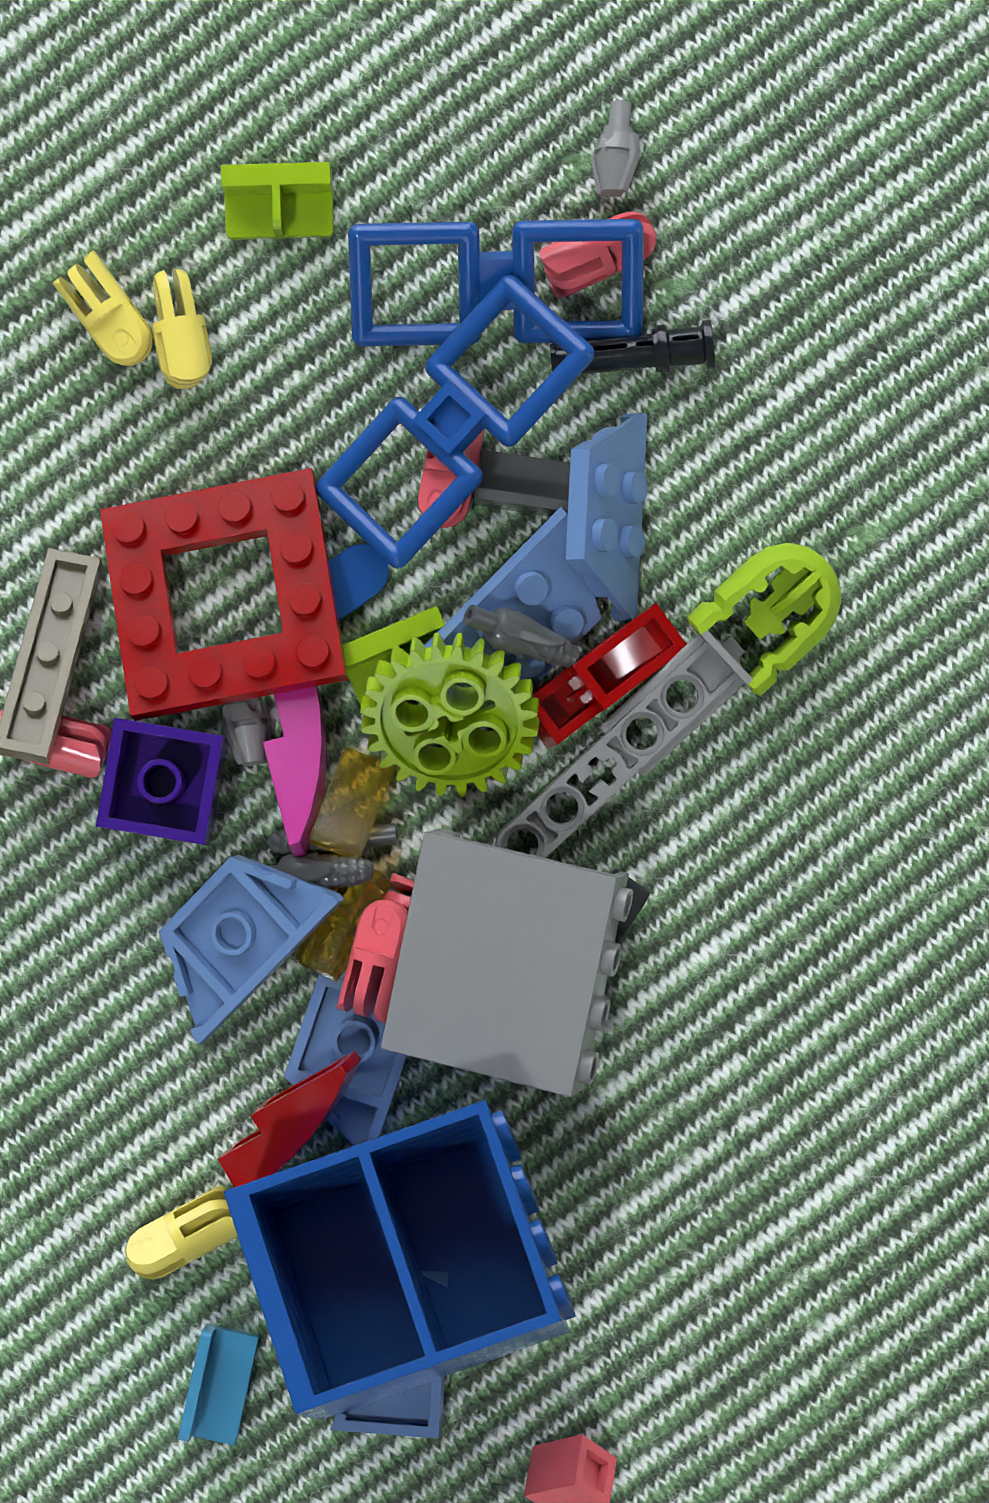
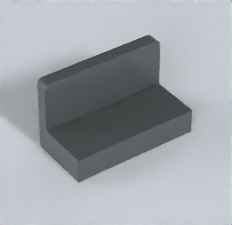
[474,450,570,517]

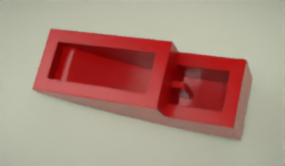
[532,603,687,749]
[217,1050,361,1188]

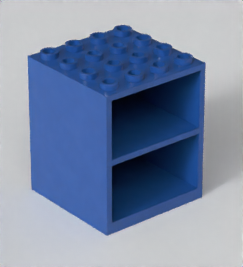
[224,1100,576,1420]

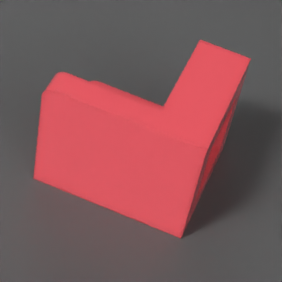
[524,1434,617,1503]

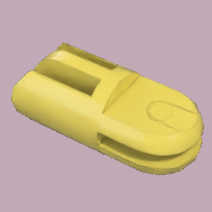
[52,251,153,366]
[151,268,212,390]
[125,1185,238,1280]

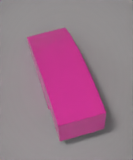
[263,686,327,857]

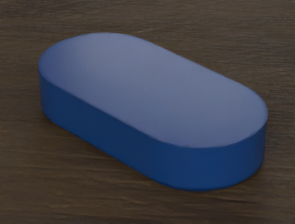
[329,544,389,623]

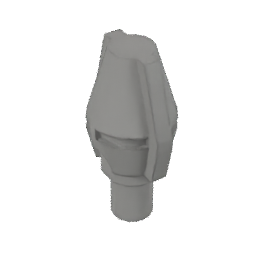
[591,100,640,197]
[222,698,272,766]

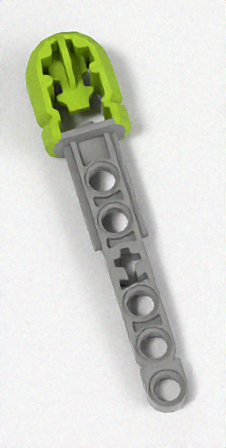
[486,543,841,858]

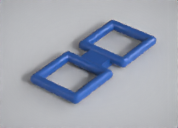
[348,219,644,347]
[316,275,595,569]

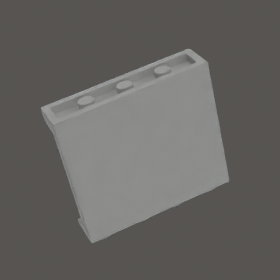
[381,828,633,1097]

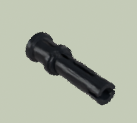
[550,320,716,374]

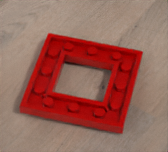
[100,468,348,721]

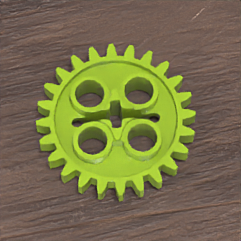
[360,633,539,797]

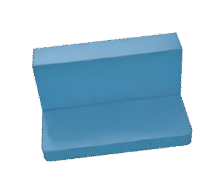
[178,1324,260,1446]

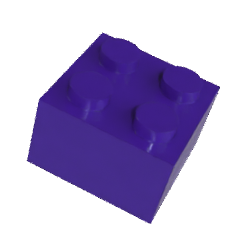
[96,718,228,846]

